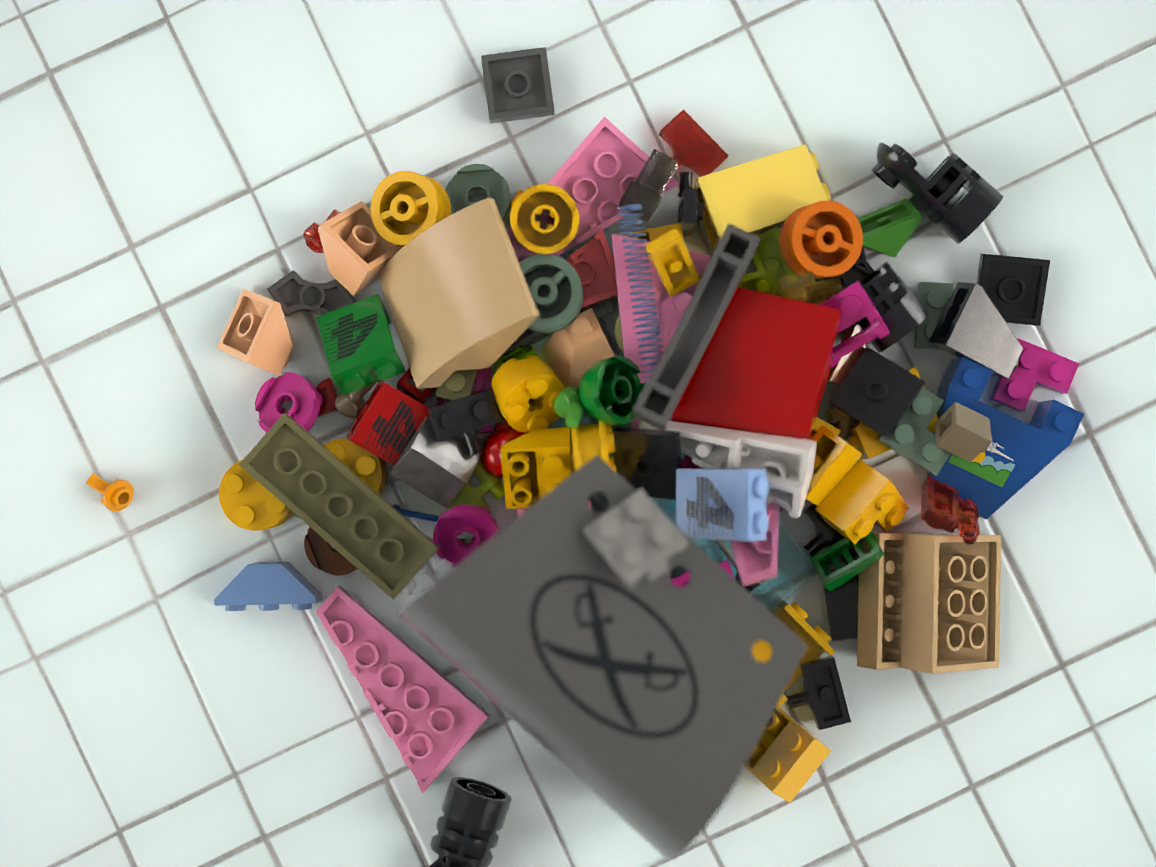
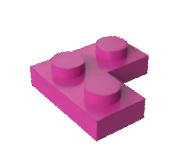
[990,338,1080,412]

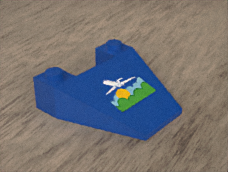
[926,356,1084,519]

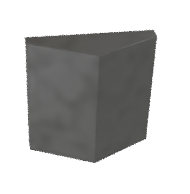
[389,416,482,508]

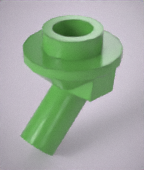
[554,386,583,428]

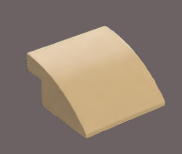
[377,198,539,389]
[857,532,1001,674]

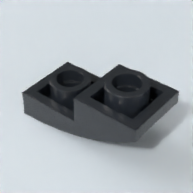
[823,569,858,642]

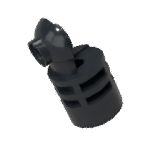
[872,142,1004,244]
[823,245,930,353]
[429,777,512,867]

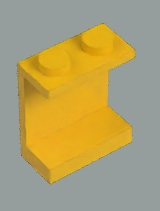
[752,600,835,708]

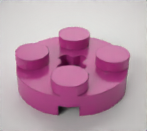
[255,372,323,433]
[433,505,500,567]

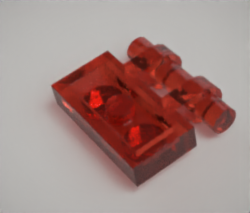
[921,476,980,545]

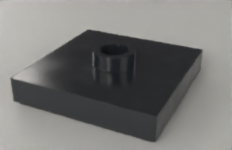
[976,254,1050,326]
[829,347,925,440]
[612,427,682,500]

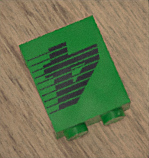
[316,294,406,395]

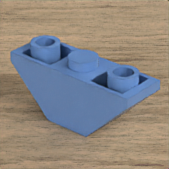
[214,562,322,611]

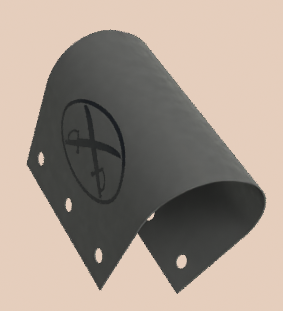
[399,455,808,859]

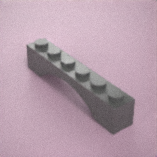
[633,223,761,432]

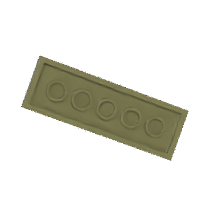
[239,413,440,600]

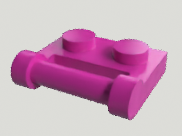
[818,280,890,368]

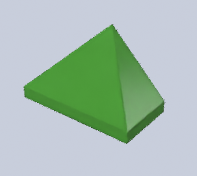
[857,198,922,258]

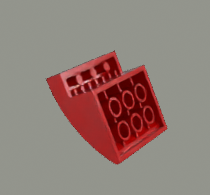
[672,287,841,440]

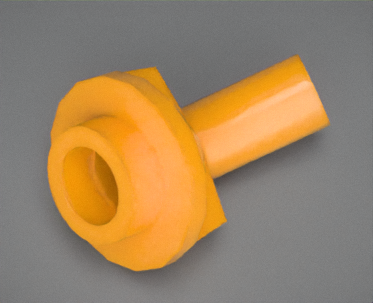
[86,473,134,512]

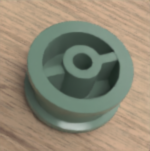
[519,254,583,333]

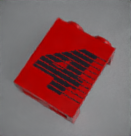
[346,381,429,465]

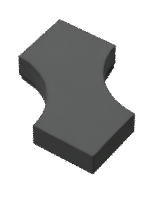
[267,270,357,317]

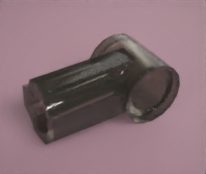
[618,149,679,223]

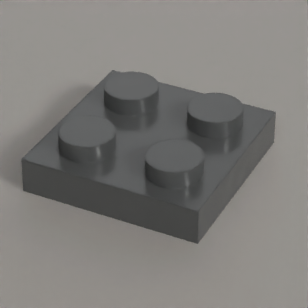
[481,47,555,124]

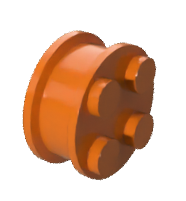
[779,201,863,279]

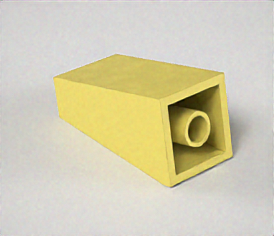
[693,144,831,251]

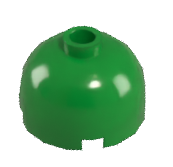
[579,356,645,426]

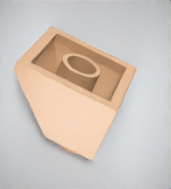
[318,201,404,296]
[217,288,293,376]
[541,308,616,389]

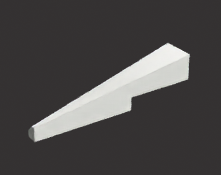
[639,421,817,518]

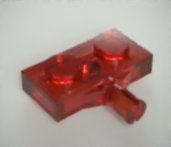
[659,109,729,177]

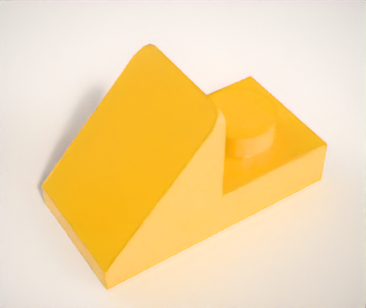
[645,228,701,297]

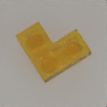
[772,271,842,305]

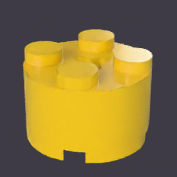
[510,184,579,254]
[491,355,565,433]

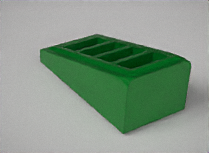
[809,530,885,591]

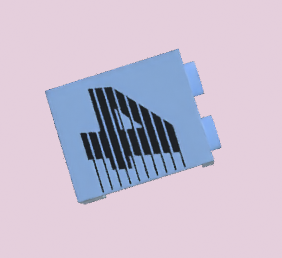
[676,469,769,541]

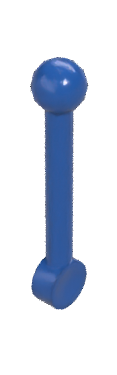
[392,504,439,522]

